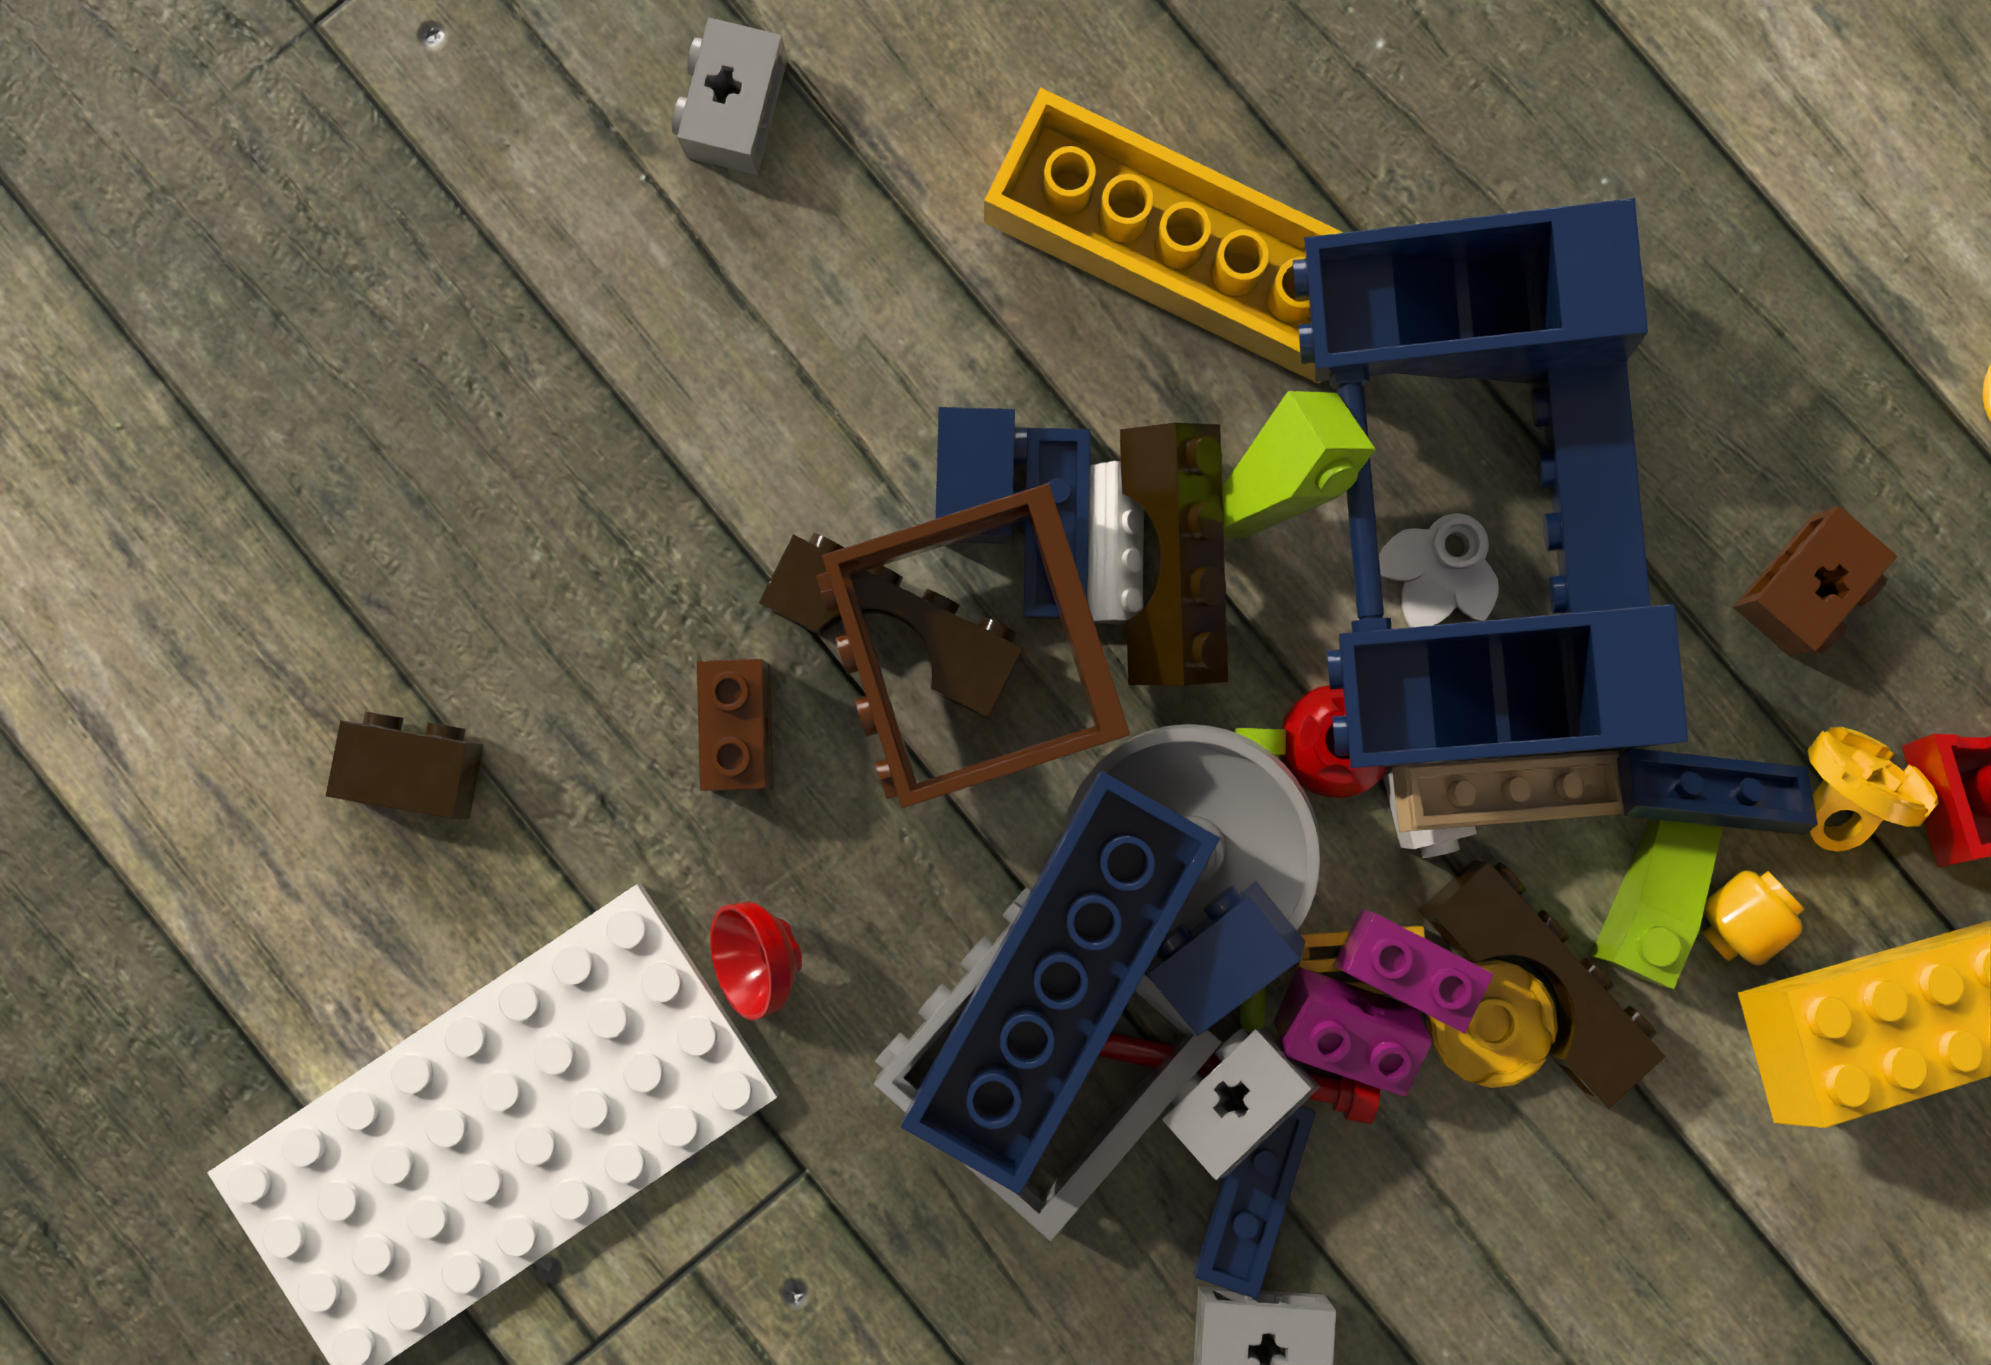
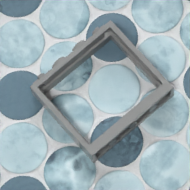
[874,887,1222,1242]

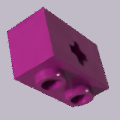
[1333,909,1494,1034]
[1273,967,1433,1097]

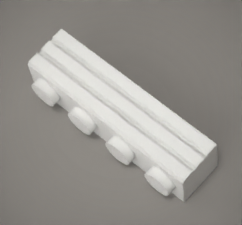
[1087,461,1144,625]

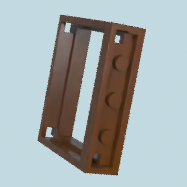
[816,483,1130,808]

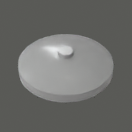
[1063,724,1322,972]

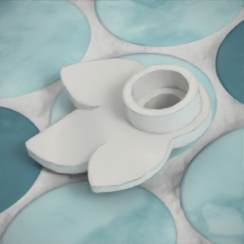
[1379,513,1499,627]

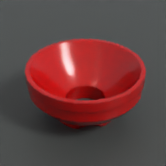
[1281,685,1390,798]
[710,901,802,1020]

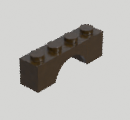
[1120,422,1228,686]
[759,533,1023,720]
[1418,860,1666,1109]

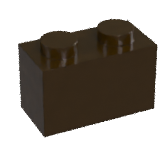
[325,711,484,819]

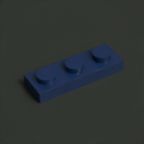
[1023,428,1090,619]
[1617,748,1818,835]
[1193,1105,1316,1299]

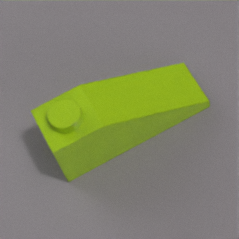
[1222,391,1376,538]
[1590,819,1723,989]

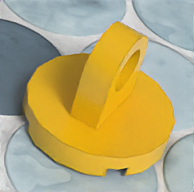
[1807,727,1939,852]

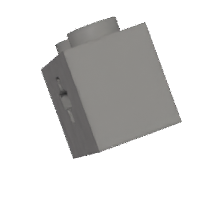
[672,17,788,175]
[1162,1028,1320,1180]
[1193,1286,1336,1365]

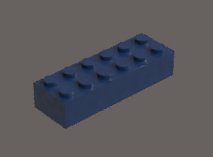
[901,770,1220,1195]

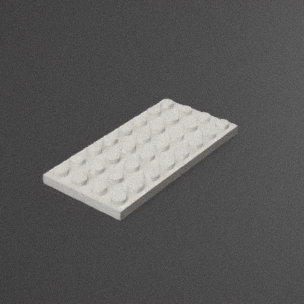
[207,883,780,1365]

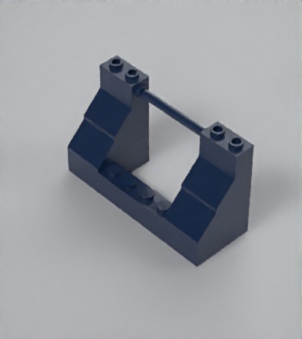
[1293,198,1688,768]

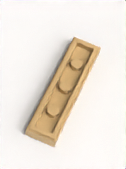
[1392,751,1624,832]

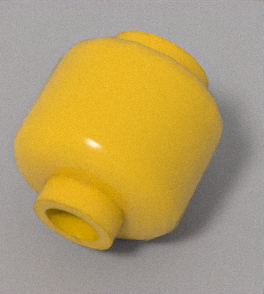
[1702,870,1805,965]

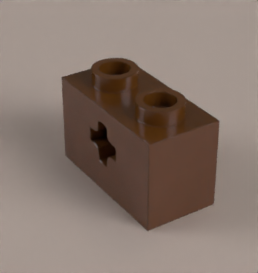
[1733,506,1898,657]
[697,659,774,791]

